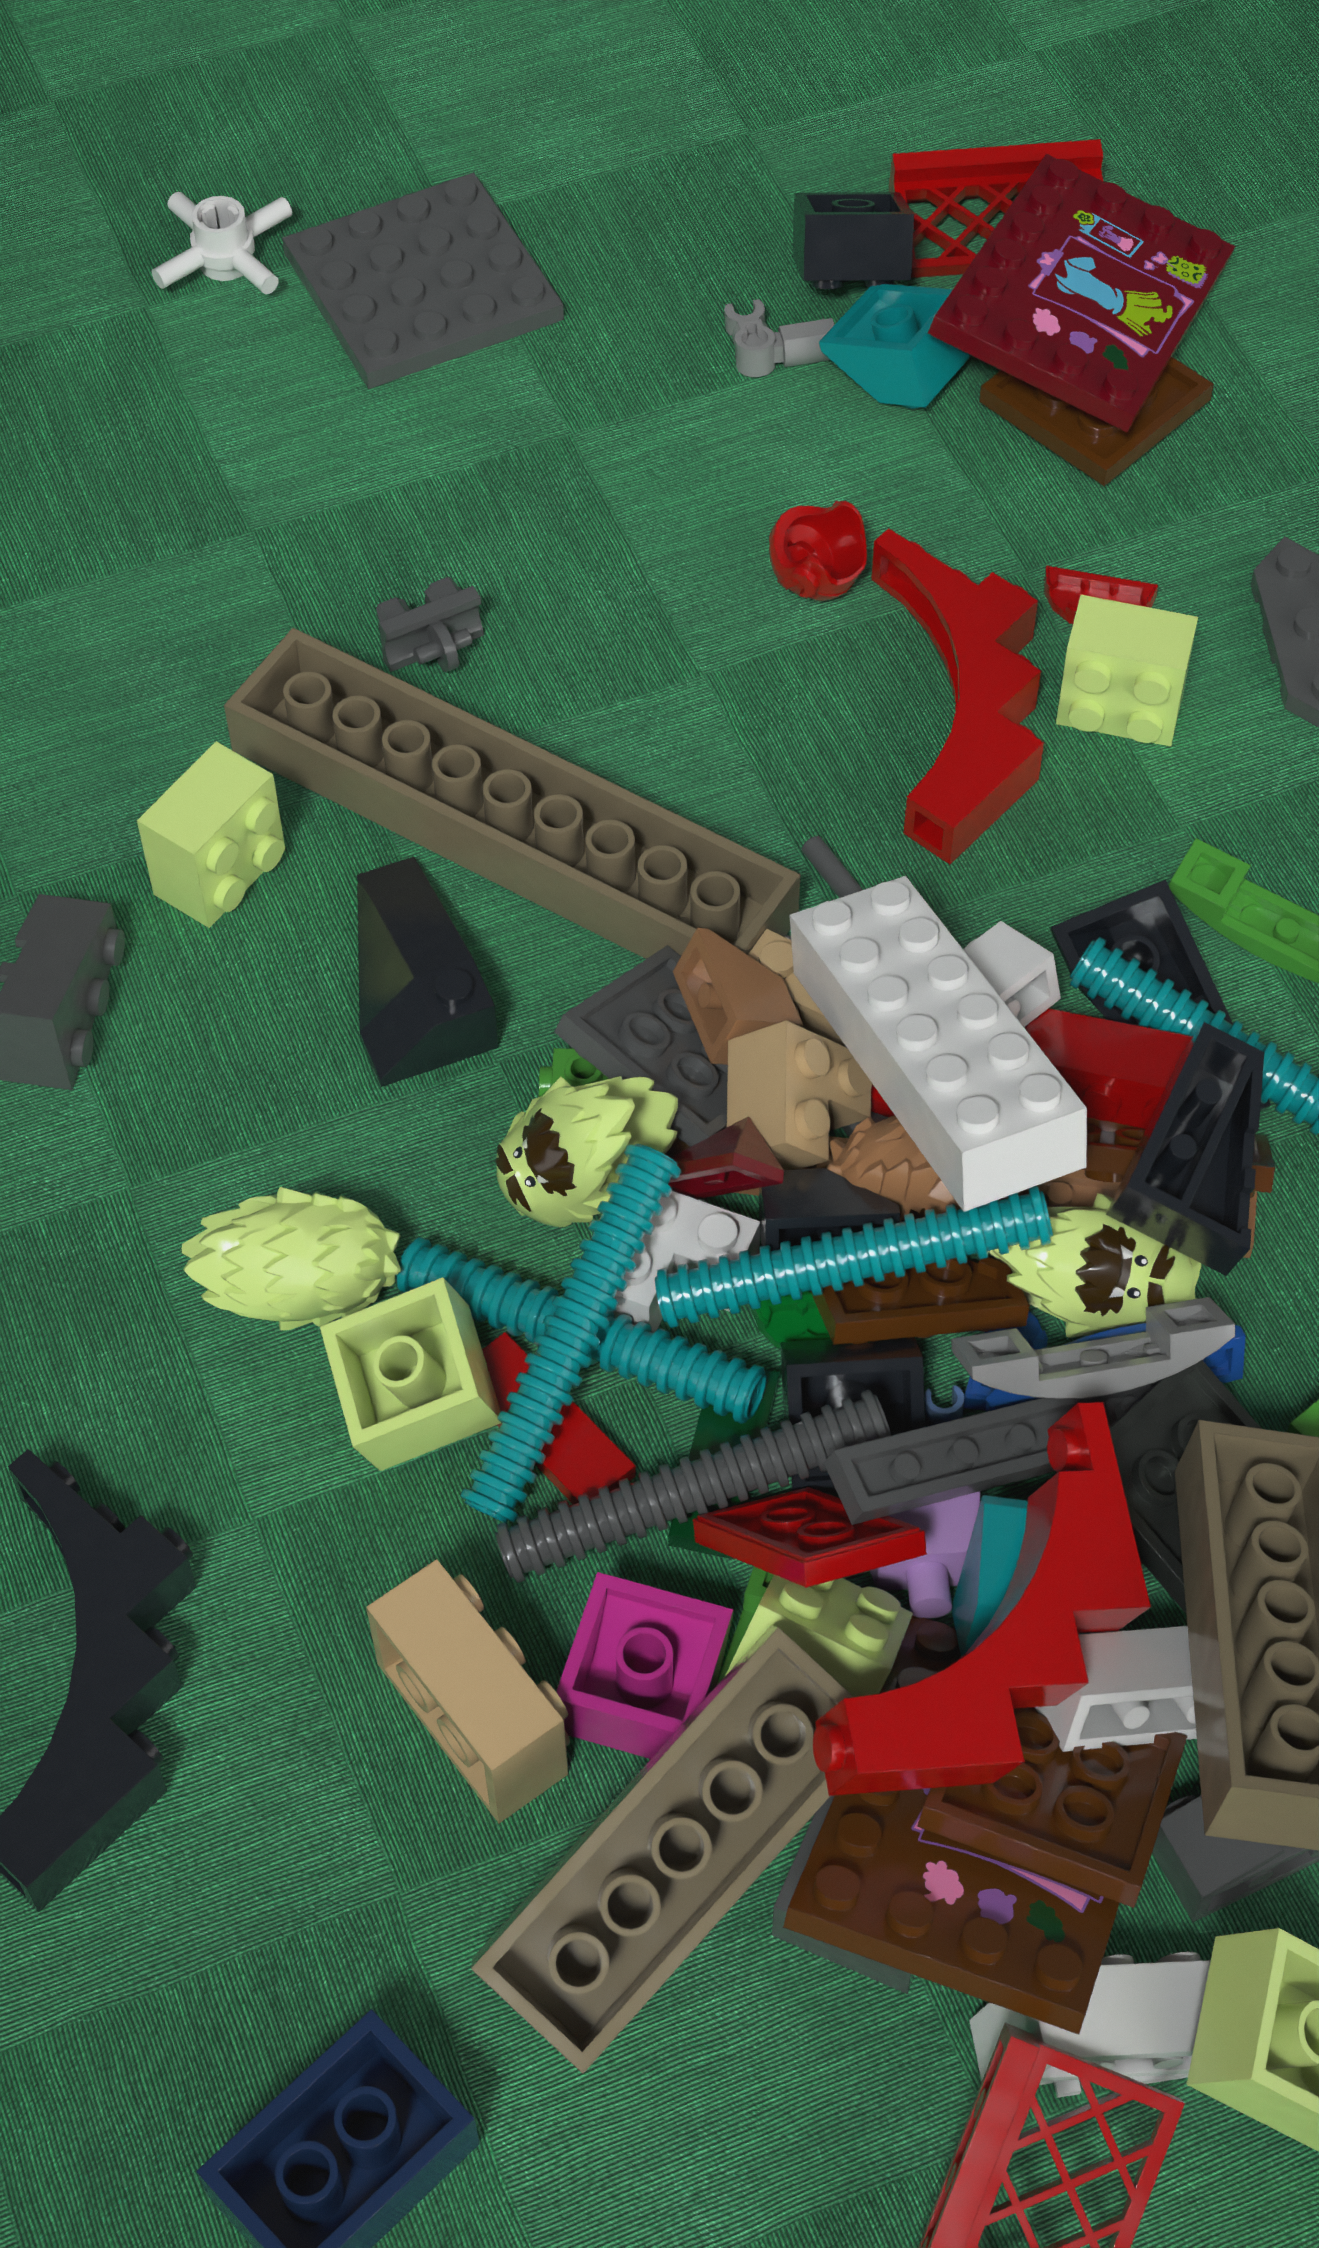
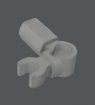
[724,299,834,377]

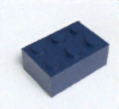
[196,2009,479,2248]

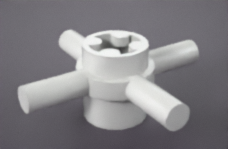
[152,192,292,294]

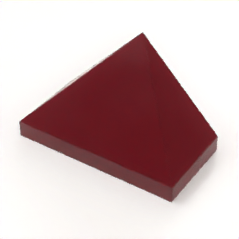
[668,1116,784,1199]

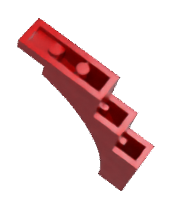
[813,1402,1151,1796]

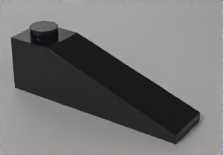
[357,856,498,1087]
[1050,879,1271,1111]

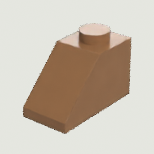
[673,928,803,1065]

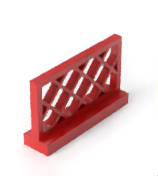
[889,139,1103,278]
[918,2022,1185,2248]

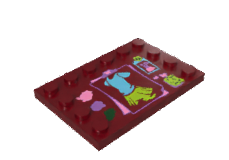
[928,154,1235,432]

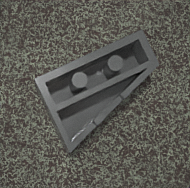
[0,894,125,1090]
[1152,1795,1319,1922]

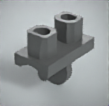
[376,577,484,672]

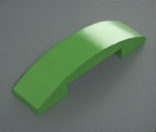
[1169,838,1319,983]

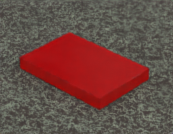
[693,1487,927,1588]

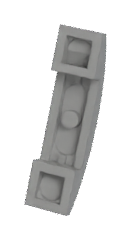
[951,1297,1235,1399]

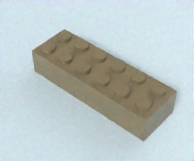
[1175,1420,1319,1850]
[471,1625,853,2074]

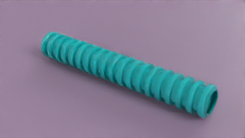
[1070,937,1319,1135]
[460,1144,681,1523]
[655,1186,1053,1328]
[396,1237,766,1424]

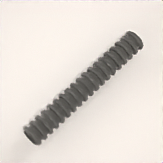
[495,1390,891,1583]

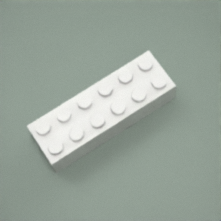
[789,876,1087,1212]

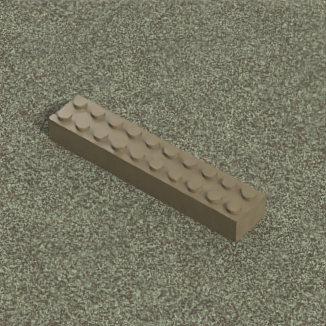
[224,628,801,959]

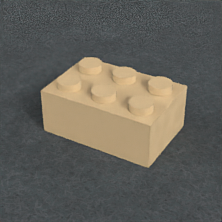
[366,1559,570,1823]

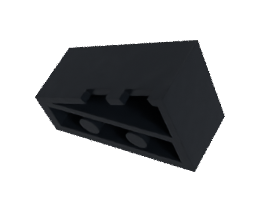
[1106,1022,1264,1276]

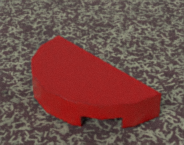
[1044,566,1158,624]

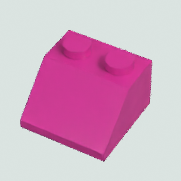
[556,1572,733,1759]

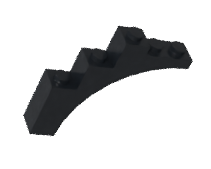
[0,1449,197,1913]

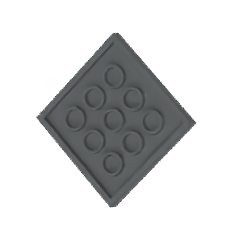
[282,172,564,389]

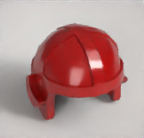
[769,501,867,601]

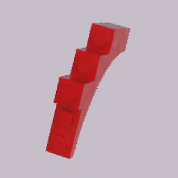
[871,528,1044,865]

